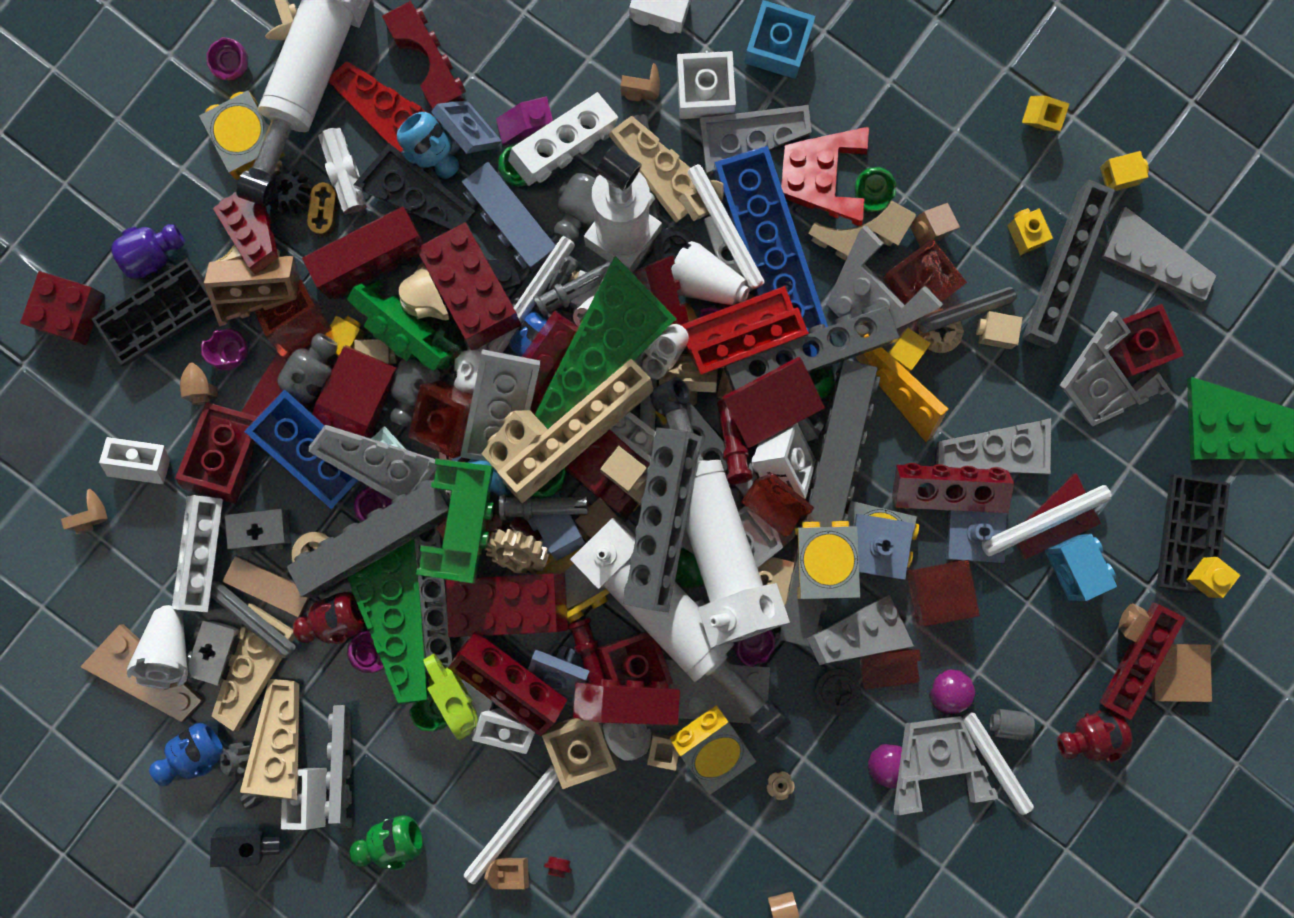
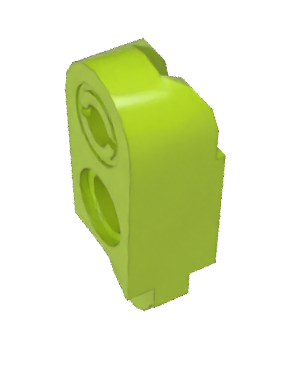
[423,653,478,740]

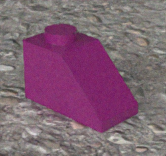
[496,96,553,146]

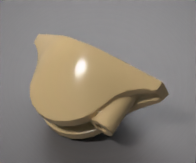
[399,263,449,320]

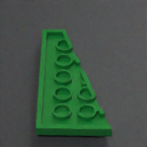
[534,256,676,429]
[1187,377,1294,460]
[348,539,429,704]

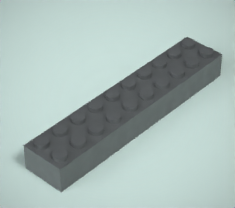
[774,359,880,647]

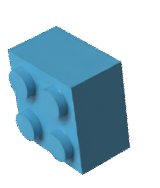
[744,0,815,79]
[1045,534,1117,601]

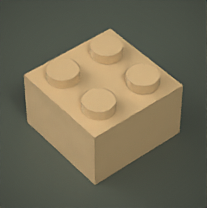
[542,718,619,789]

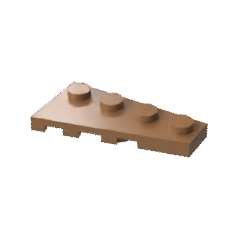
[81,624,204,722]

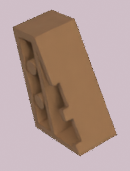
[204,256,300,327]

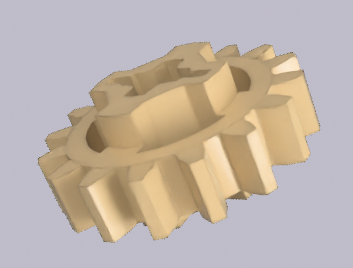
[485,529,549,574]

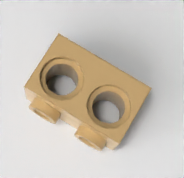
[482,410,548,472]

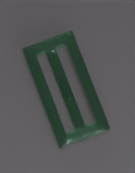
[432,305,465,359]

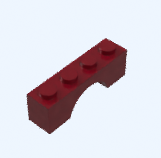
[382,1,466,110]

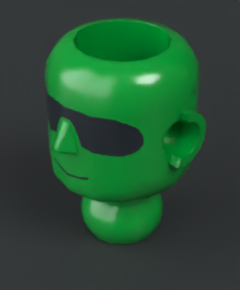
[350,815,423,870]

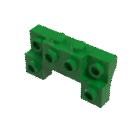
[347,281,463,371]
[416,458,494,583]

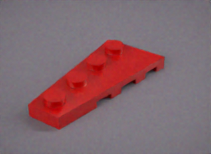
[328,61,441,152]

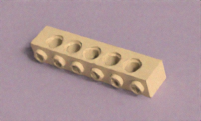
[498,359,653,504]

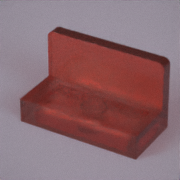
[742,473,814,537]
[859,648,921,689]

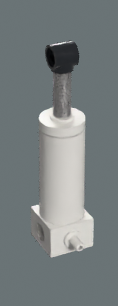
[236,0,370,207]
[584,145,662,272]
[650,377,790,648]
[570,517,791,743]

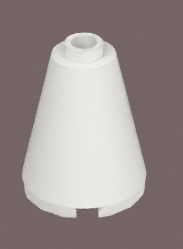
[671,241,750,306]
[127,606,188,689]

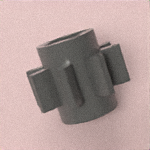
[220,742,251,780]

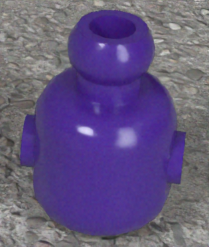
[111,224,185,279]

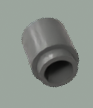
[990,709,1035,741]

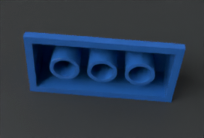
[244,389,358,509]

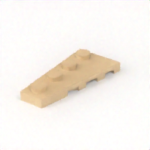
[608,116,695,223]
[212,603,295,731]
[240,679,299,801]

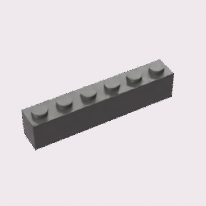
[1022,180,1115,349]
[287,480,450,598]

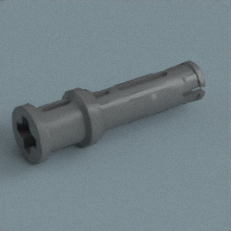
[533,261,611,319]
[499,495,588,520]

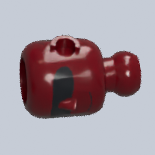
[293,592,365,644]
[1057,710,1133,763]

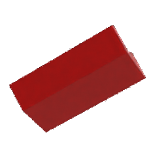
[680,286,809,375]

